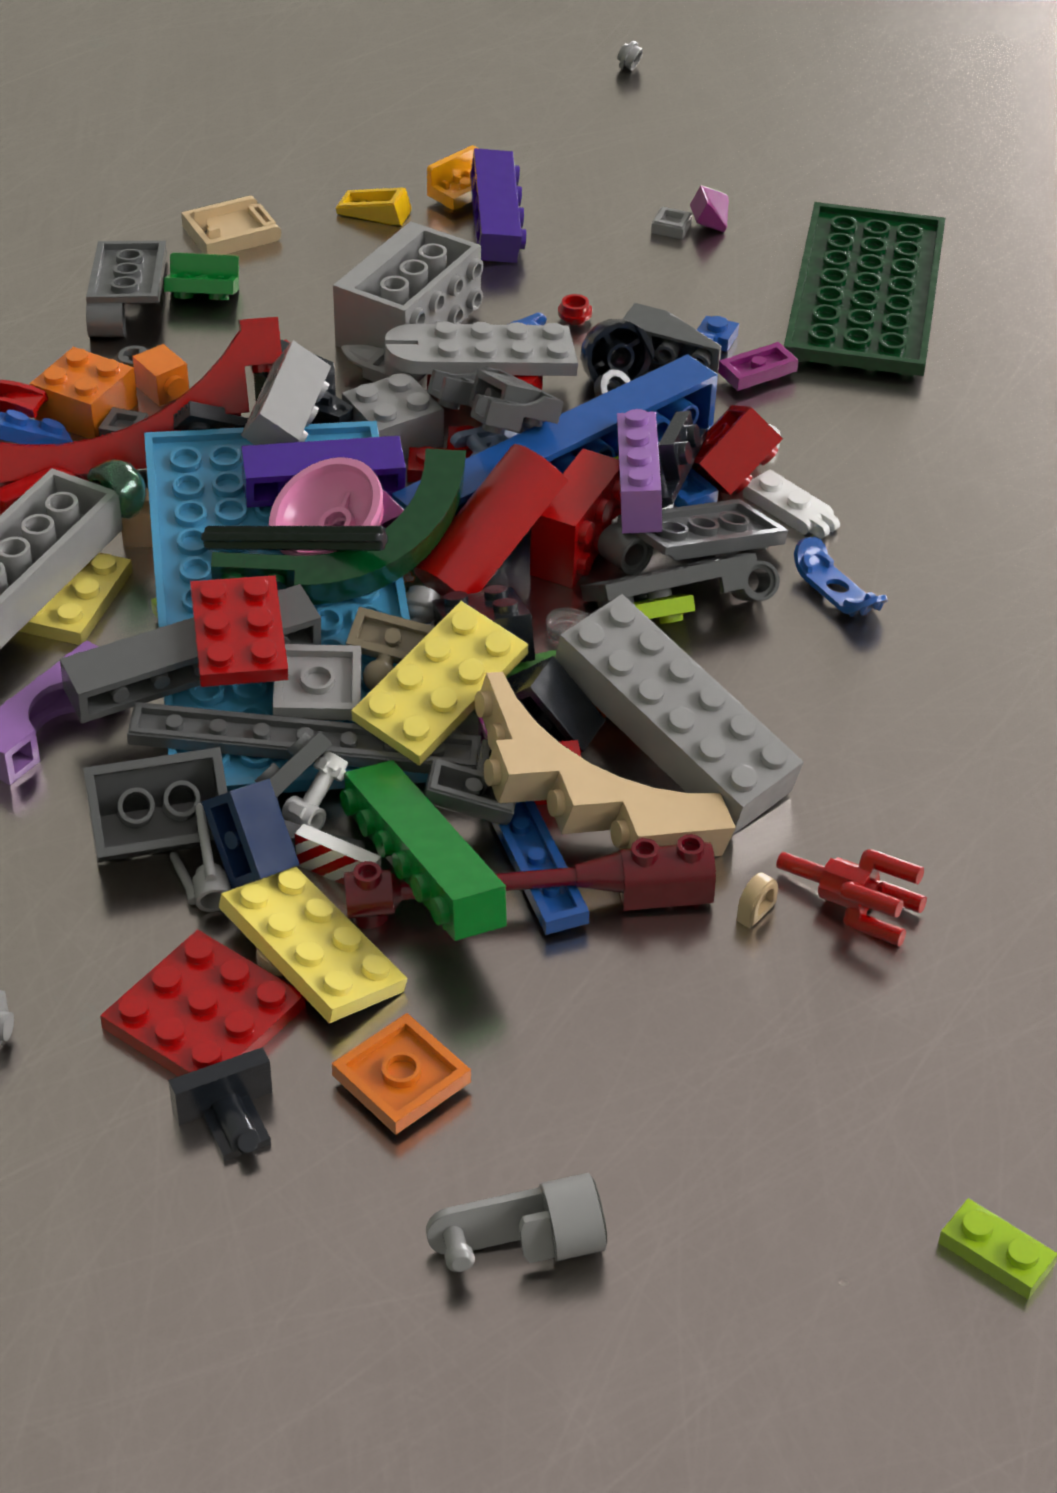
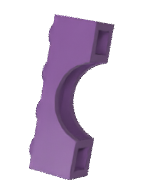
[617,409,662,534]
[0,640,99,785]

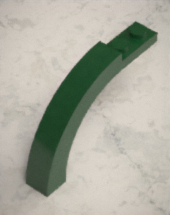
[211,449,466,605]

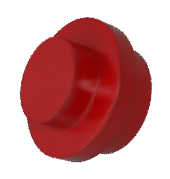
[558,294,592,325]

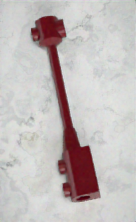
[344,834,716,929]

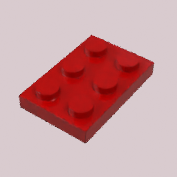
[190,575,288,687]

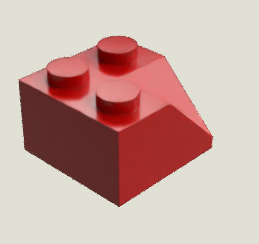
[692,405,783,495]

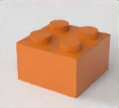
[30,347,138,439]

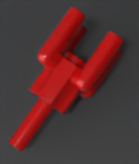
[776,849,927,947]

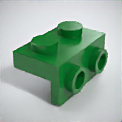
[164,252,239,300]

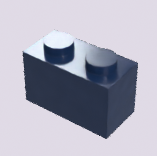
[201,778,300,889]

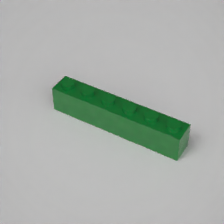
[340,760,507,941]

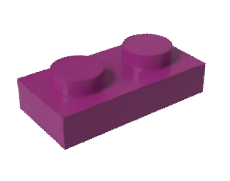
[718,342,798,391]

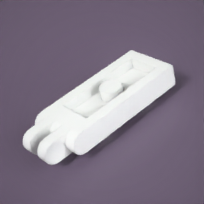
[743,469,840,539]

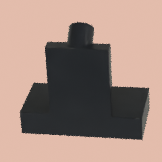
[168,1047,273,1161]

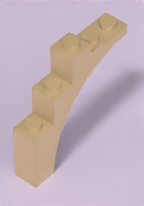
[475,672,736,857]

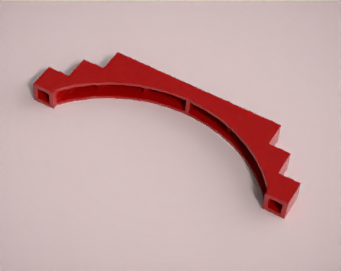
[0,317,282,488]

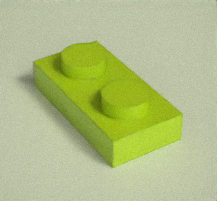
[633,594,695,624]
[938,1198,1057,1300]

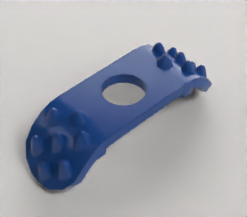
[794,537,888,617]

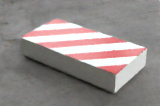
[295,824,381,886]

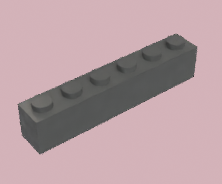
[60,584,321,724]

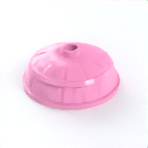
[269,457,384,556]

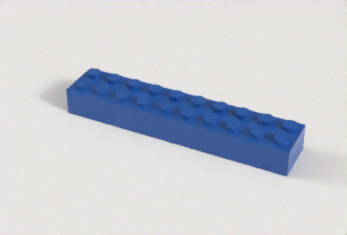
[392,354,718,517]

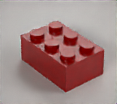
[530,449,621,589]

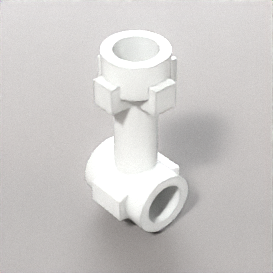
[282,750,349,830]

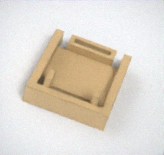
[181,196,282,254]

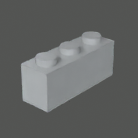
[241,340,331,445]

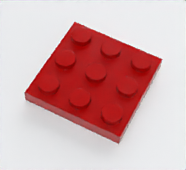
[100,929,306,1077]

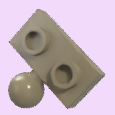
[346,607,434,690]

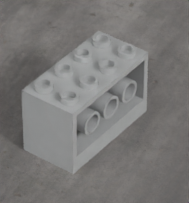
[333,221,483,349]

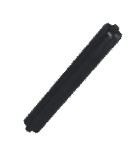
[201,526,388,551]

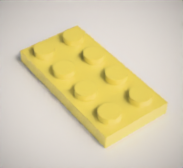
[351,601,528,766]
[219,866,408,1024]

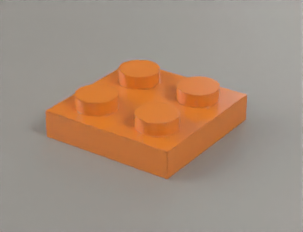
[332,1013,471,1135]

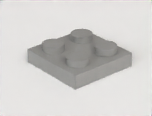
[273,644,361,721]

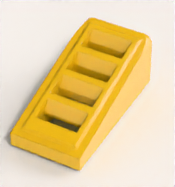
[335,187,412,226]

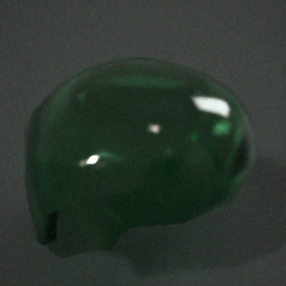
[87,459,147,519]

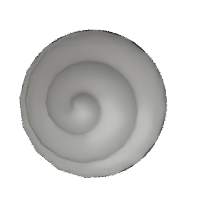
[406,585,441,624]

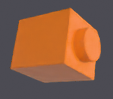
[132,344,189,406]

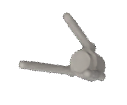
[169,803,237,912]

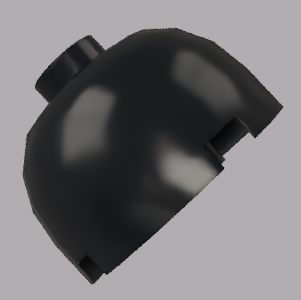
[580,319,655,391]

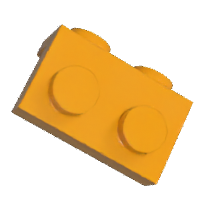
[427,145,479,210]

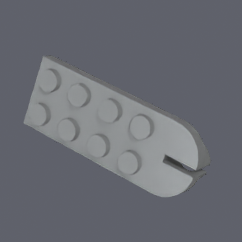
[384,321,578,382]

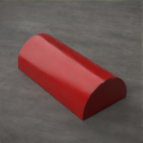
[414,444,568,596]

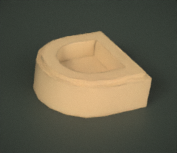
[736,872,778,928]

